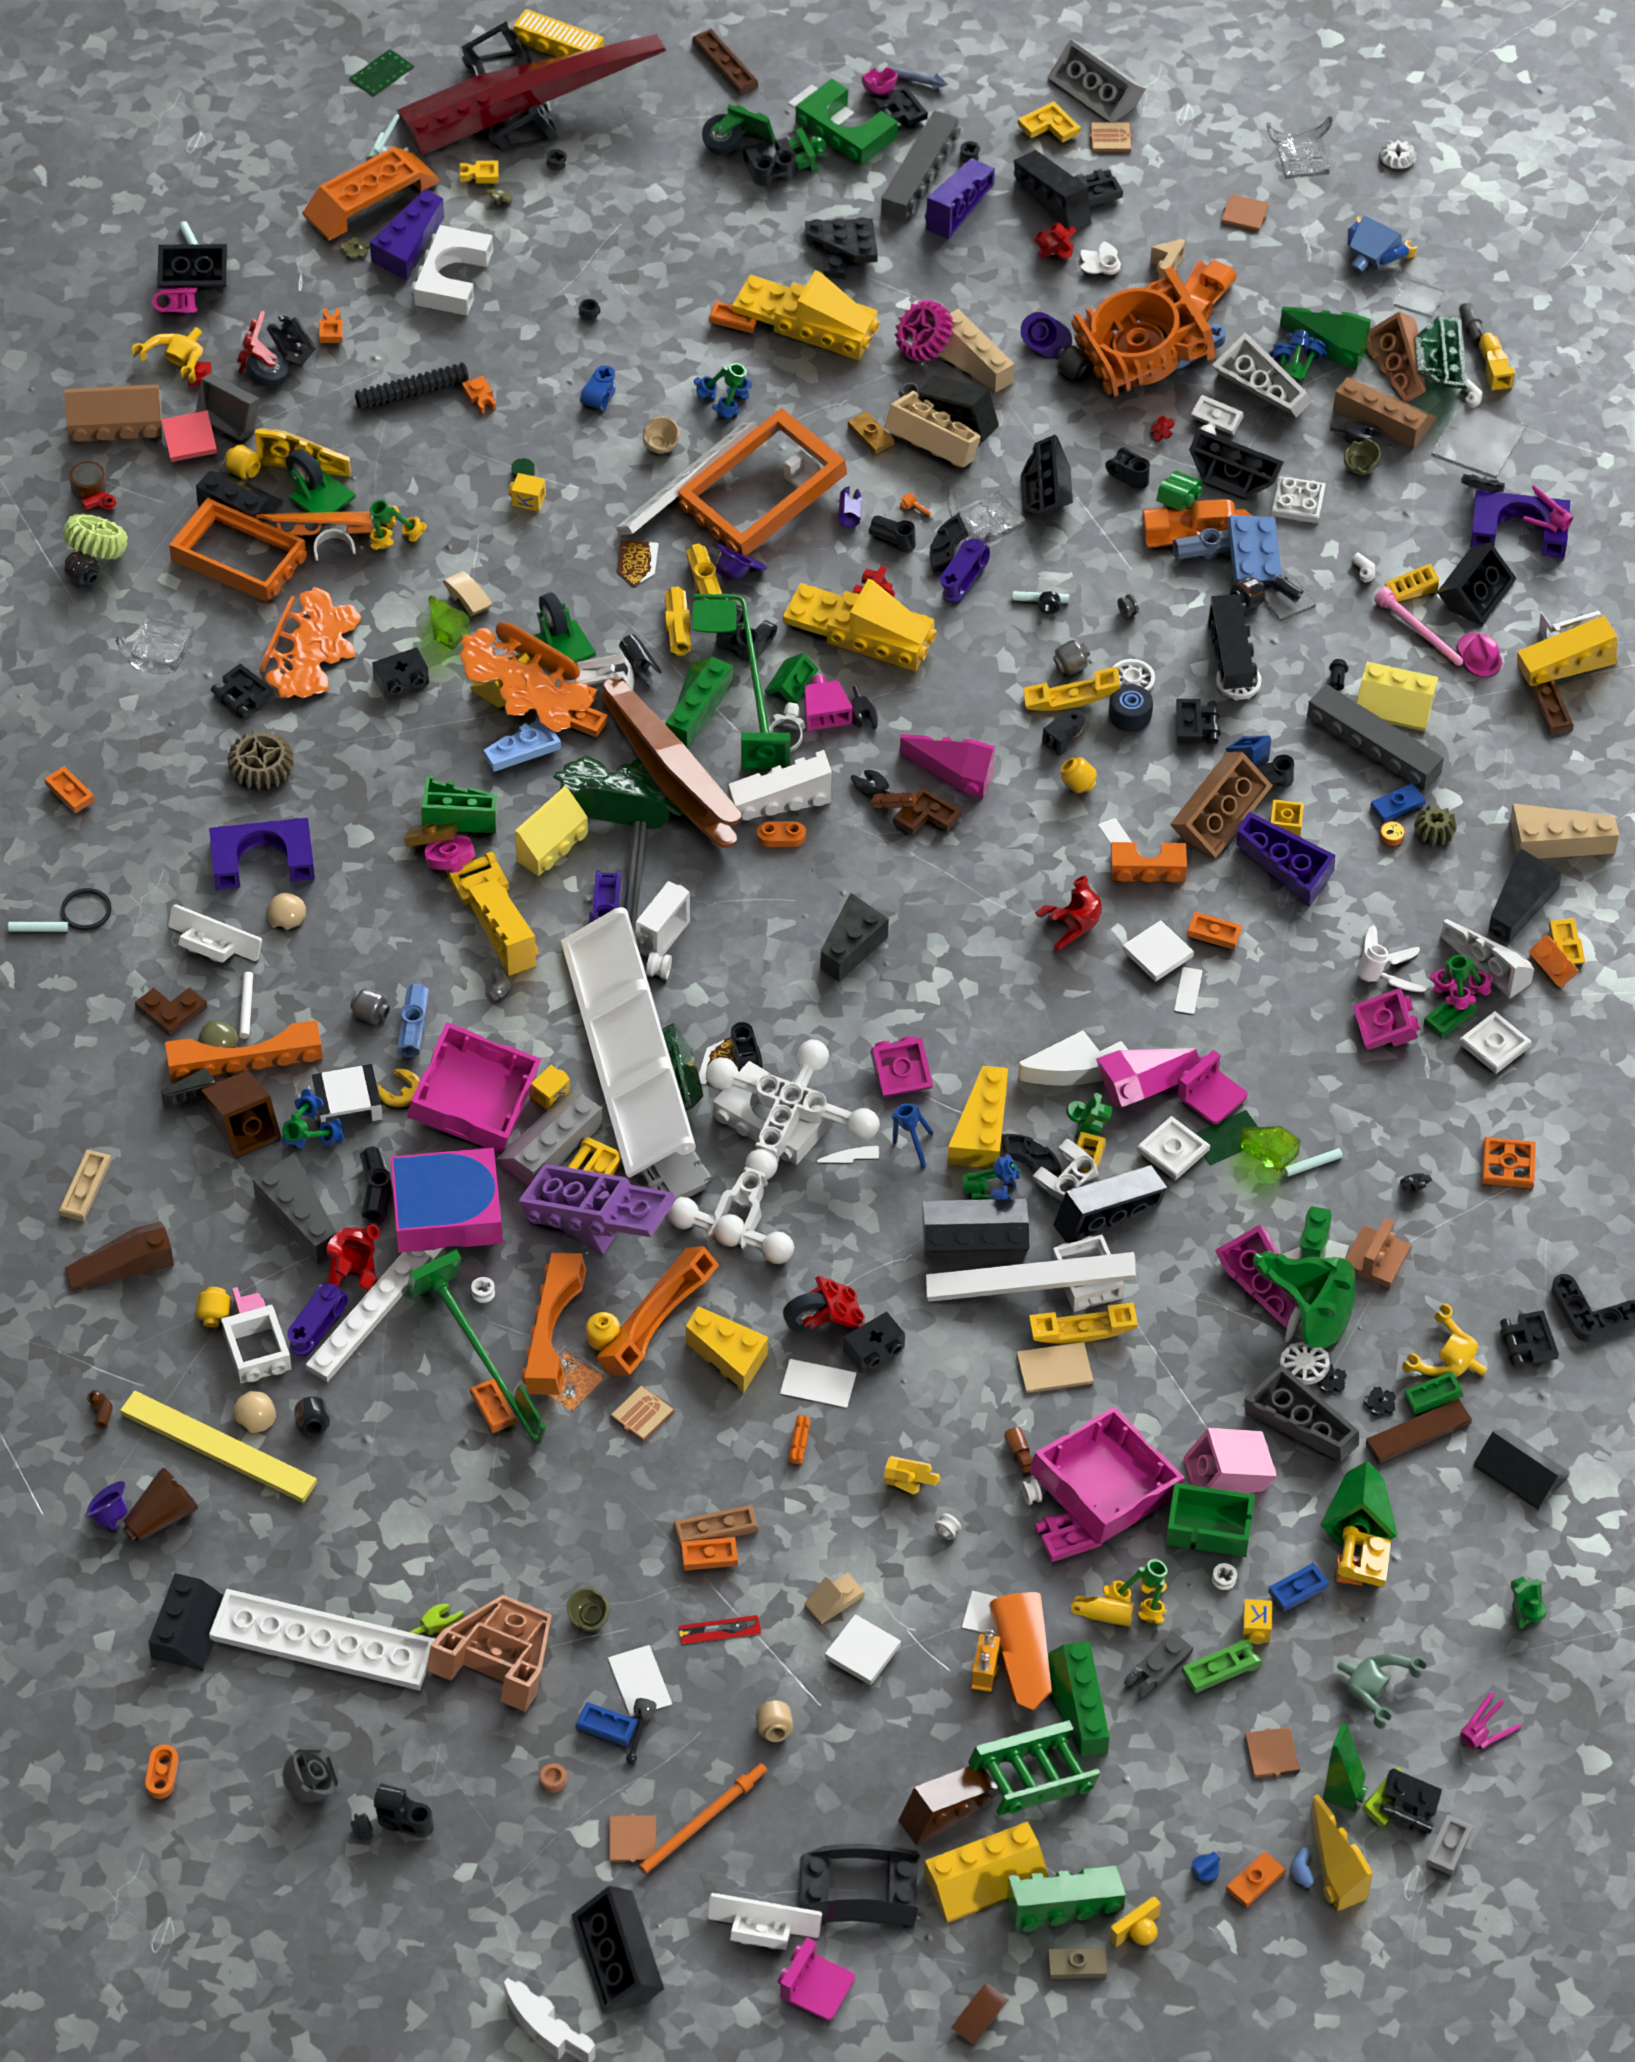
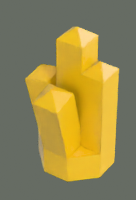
[884,1456,940,1495]

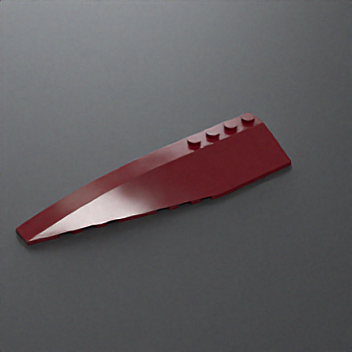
[397,34,666,156]

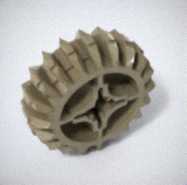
[227,730,294,791]

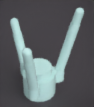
[366,114,409,161]

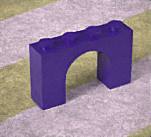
[1470,490,1571,558]
[209,818,315,890]

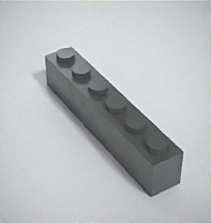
[881,110,961,222]
[1307,684,1444,790]

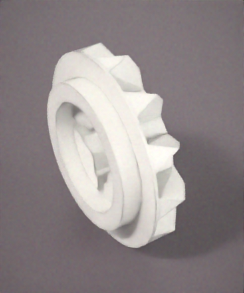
[1380,140,1416,169]

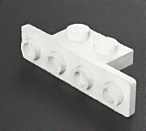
[169,904,262,963]
[708,1893,822,1950]

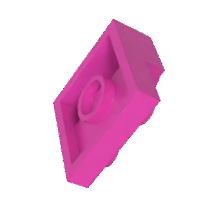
[1353,988,1420,1050]
[870,1036,933,1098]

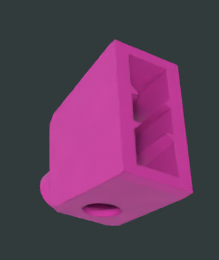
[805,675,852,731]

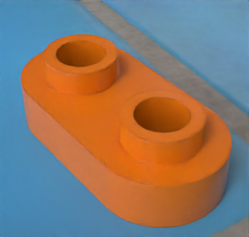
[757,822,806,847]
[145,1744,179,1799]

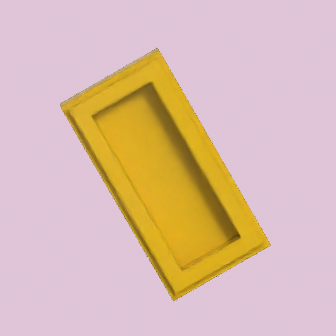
[1109,1896,1161,1947]

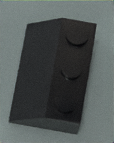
[157,244,229,288]
[195,471,283,523]
[1437,542,1517,625]
[149,1573,224,1671]

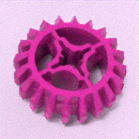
[894,299,955,362]

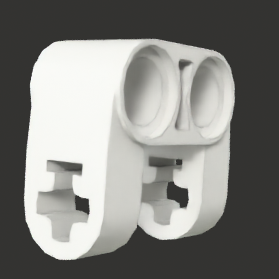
[1032,1139,1099,1202]

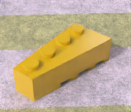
[1517,615,1617,686]
[469,879,539,976]
[947,1066,1008,1169]

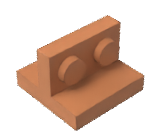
[1345,1218,1411,1289]

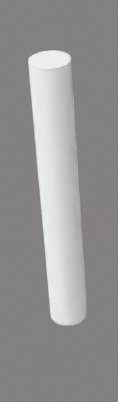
[239,972,253,1039]

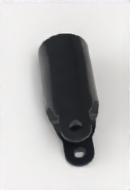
[619,634,662,685]

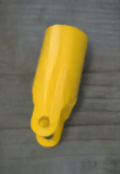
[1070,1596,1134,1627]

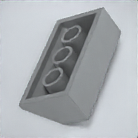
[1047,39,1146,122]
[495,1094,602,1186]

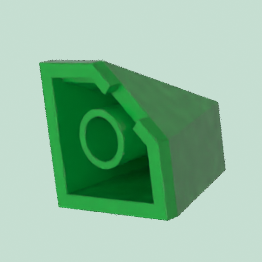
[1321,1461,1397,1544]

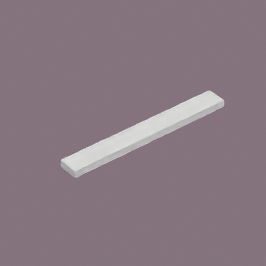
[616,422,757,535]
[926,1252,1136,1302]

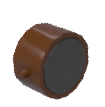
[69,461,107,500]

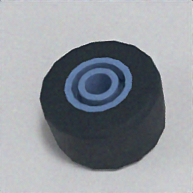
[1109,684,1153,731]

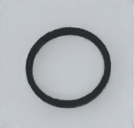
[61,888,112,930]

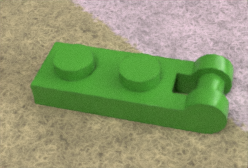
[1182,1640,1262,1693]

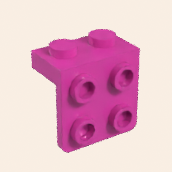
[1177,1050,1248,1125]
[778,1937,855,2021]

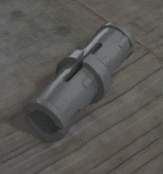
[1459,302,1485,346]

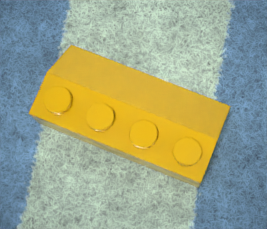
[924,1821,1049,1923]

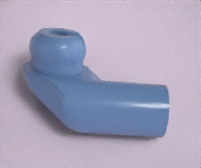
[1290,1847,1315,1888]

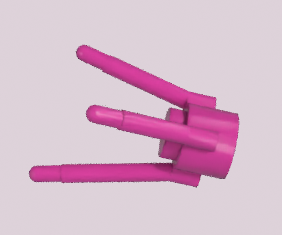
[1523,485,1574,533]
[1460,1692,1521,1750]

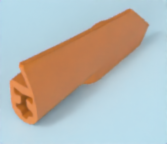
[1185,260,1237,320]
[1142,500,1252,548]
[256,511,372,535]
[989,1592,1052,1711]

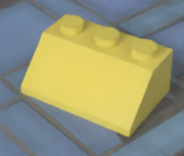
[1357,662,1438,731]
[515,786,588,877]

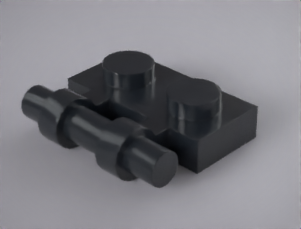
[873,85,928,132]
[1075,169,1123,206]
[210,663,274,718]
[1176,699,1221,744]
[1500,1310,1559,1368]
[1379,1768,1442,1833]

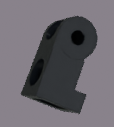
[1042,709,1085,756]

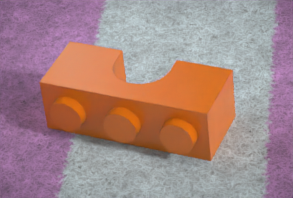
[1110,842,1187,883]

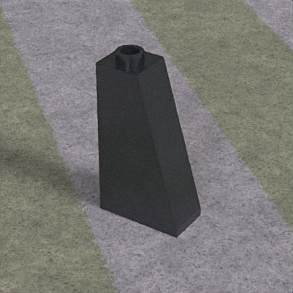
[1488,848,1562,943]

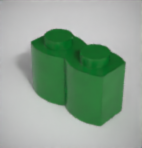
[1156,470,1203,511]
[1299,1206,1332,1259]

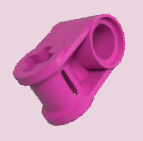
[152,287,198,313]

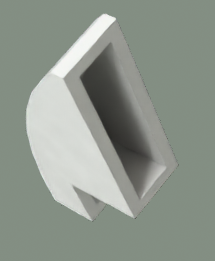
[1018,1031,1128,1086]

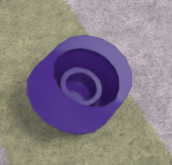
[1020,312,1072,358]
[714,544,767,580]
[84,1481,128,1531]

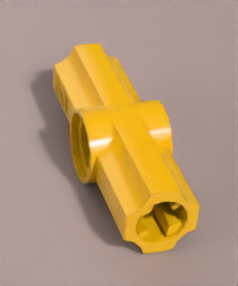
[686,544,724,600]
[665,587,691,656]

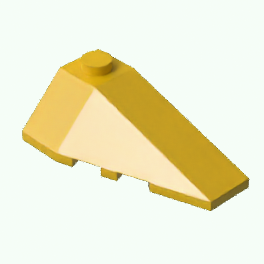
[255,428,351,477]
[1311,1794,1373,1911]

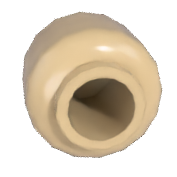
[756,1700,794,1742]

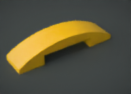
[1024,666,1121,711]
[1029,1302,1138,1344]

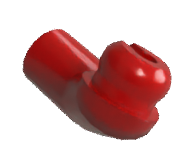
[81,492,117,511]

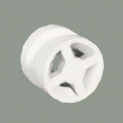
[646,952,672,980]

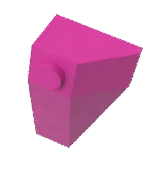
[1096,1049,1199,1107]
[1215,1225,1301,1329]

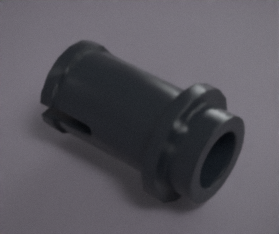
[1272,575,1304,603]
[1329,659,1349,691]

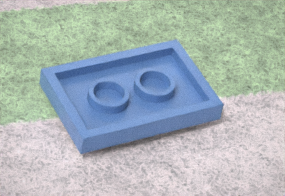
[1227,515,1282,585]

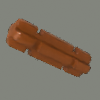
[871,792,918,809]

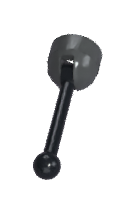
[626,1698,657,1764]

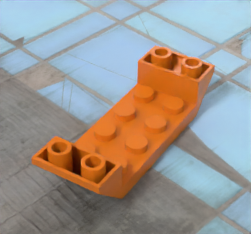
[303,147,440,241]

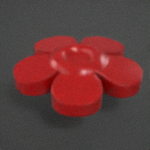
[1150,416,1175,441]

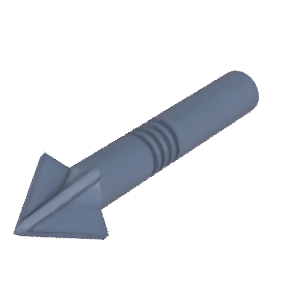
[887,66,948,90]

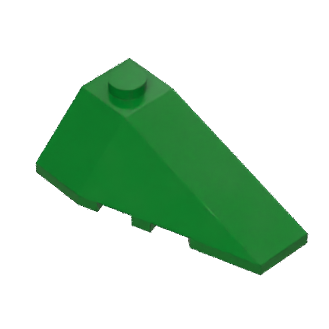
[1280,306,1371,370]
[1323,1723,1368,1811]

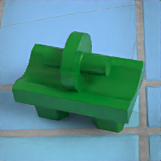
[788,128,826,172]
[1066,1093,1112,1138]
[1511,1576,1547,1629]

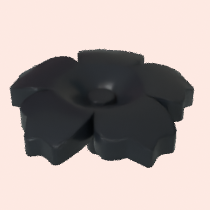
[1400,1173,1432,1191]
[1317,1364,1347,1393]
[1364,1386,1396,1416]

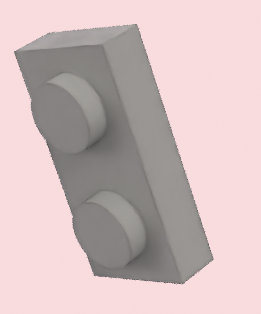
[1426,1815,1474,1876]

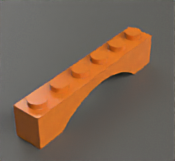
[165,1020,323,1081]
[596,1246,719,1377]
[522,1253,586,1395]

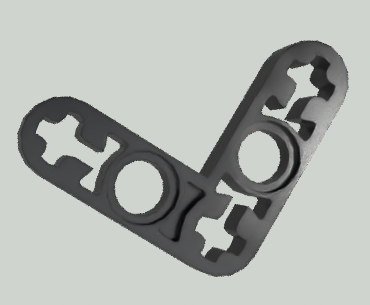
[1551,1274,1635,1342]

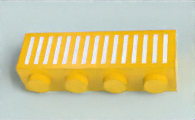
[513,9,604,57]

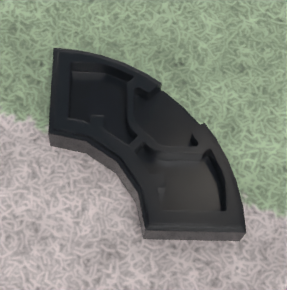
[930,513,969,572]
[1002,1134,1062,1176]

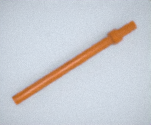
[639,1763,768,1874]

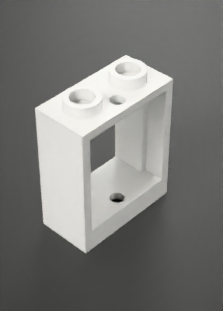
[636,881,690,958]
[1052,1235,1124,1312]
[221,1305,291,1384]

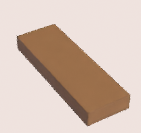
[674,1504,759,1549]

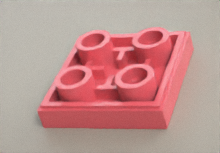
[161,410,217,462]

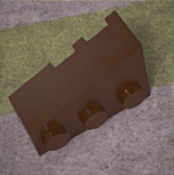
[898,1766,998,1846]

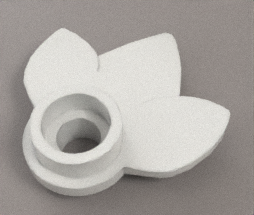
[1080,242,1121,275]

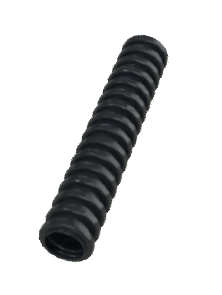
[355,362,469,410]

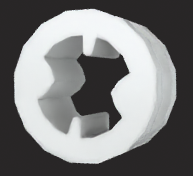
[471,1277,495,1303]
[1021,1479,1042,1505]
[934,1513,962,1540]
[1212,1563,1237,1590]

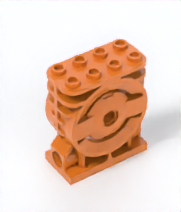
[1071,266,1216,398]

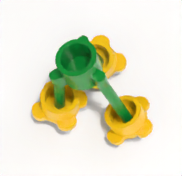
[369,500,427,550]
[1103,1559,1168,1624]

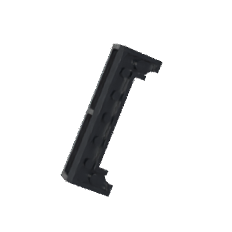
[461,21,559,151]

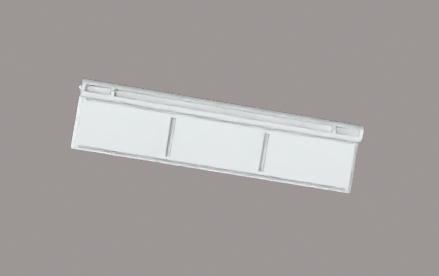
[561,908,696,1178]

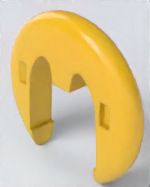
[377,1069,420,1108]

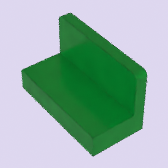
[764,653,819,704]

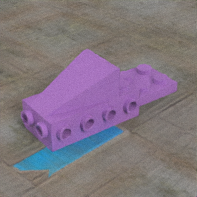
[519,1163,676,1254]

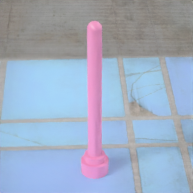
[1374,587,1463,666]

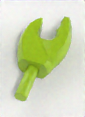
[409,1604,465,1635]

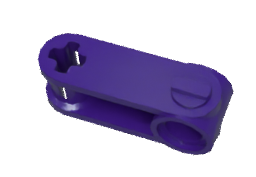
[940,538,990,603]
[589,870,621,924]
[287,1283,348,1356]

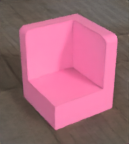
[232,1287,265,1314]

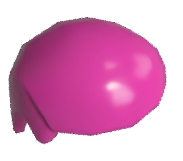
[862,67,898,96]

